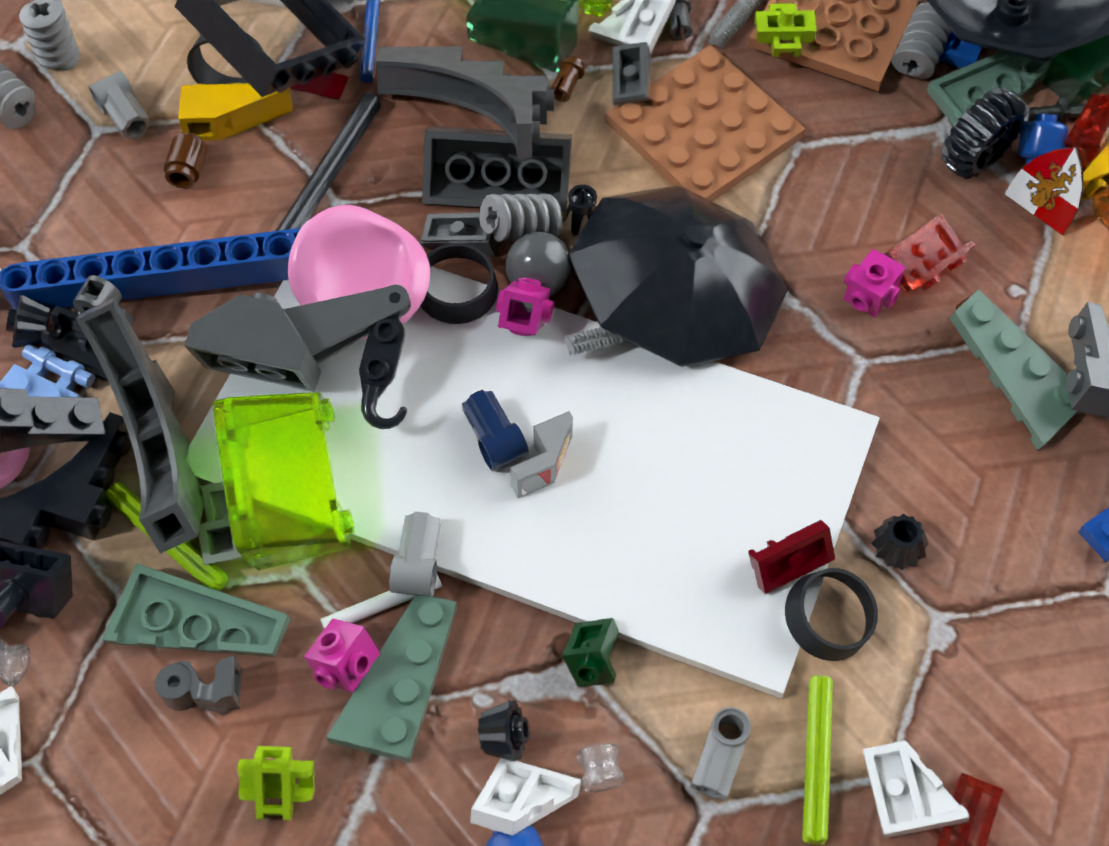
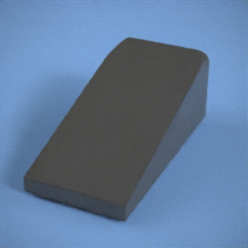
[613,42,651,105]
[420,213,500,257]

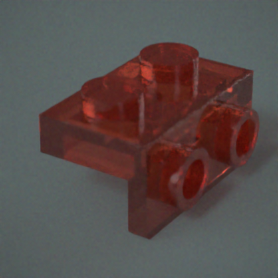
[1064,94,1109,172]
[884,214,976,292]

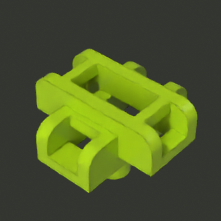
[755,3,817,57]
[237,746,315,821]

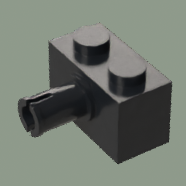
[0,541,73,627]

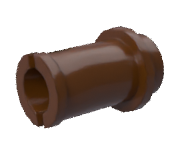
[549,55,585,102]

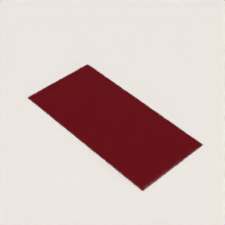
[289,72,350,100]

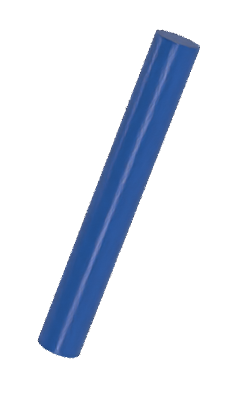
[359,0,380,83]

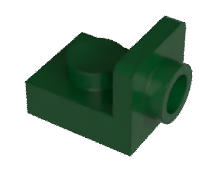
[562,618,619,687]

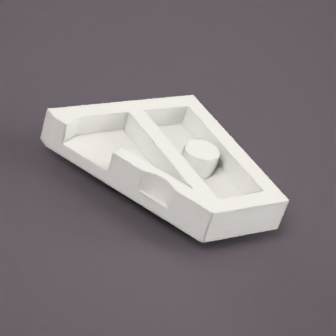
[863,740,969,839]

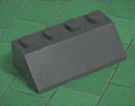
[422,126,572,212]

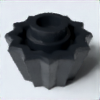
[6,295,50,348]
[871,513,929,570]
[478,700,530,762]

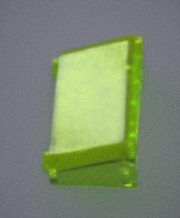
[213,392,355,571]

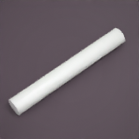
[320,575,442,629]

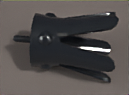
[562,185,597,237]

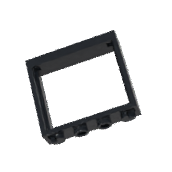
[174,0,366,97]

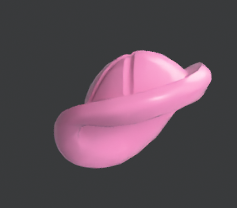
[288,205,430,340]

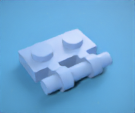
[0,344,95,397]

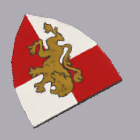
[1005,147,1084,236]

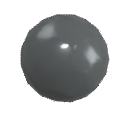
[505,232,572,297]

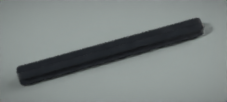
[275,92,381,231]

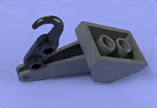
[185,285,411,430]

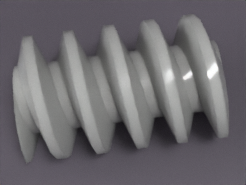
[19,0,80,70]
[891,3,952,79]
[0,63,35,129]
[479,193,562,242]

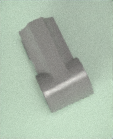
[88,71,151,140]
[389,512,441,597]
[691,707,751,800]

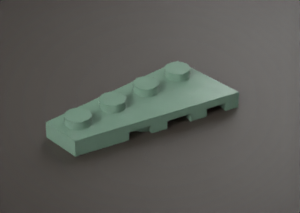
[927,52,1064,127]
[949,289,1077,450]
[102,563,291,657]
[326,595,457,763]

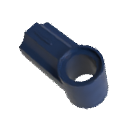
[462,389,529,471]

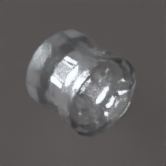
[0,638,30,686]
[577,744,625,792]

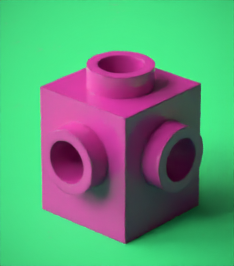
[843,249,905,318]
[496,278,554,336]
[304,618,380,693]

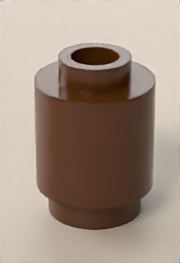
[164,133,208,188]

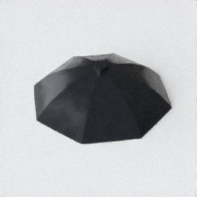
[927,0,1109,60]
[569,186,788,367]

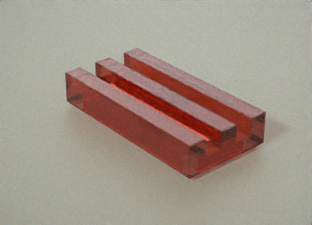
[936,772,1004,846]

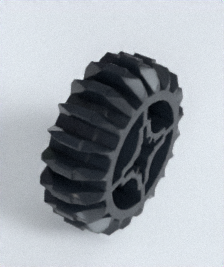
[941,87,1029,180]

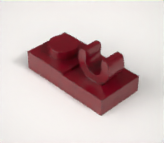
[748,520,835,594]

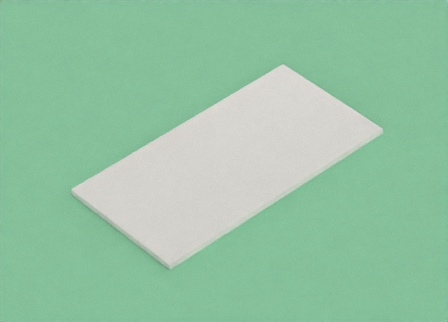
[186,266,880,699]

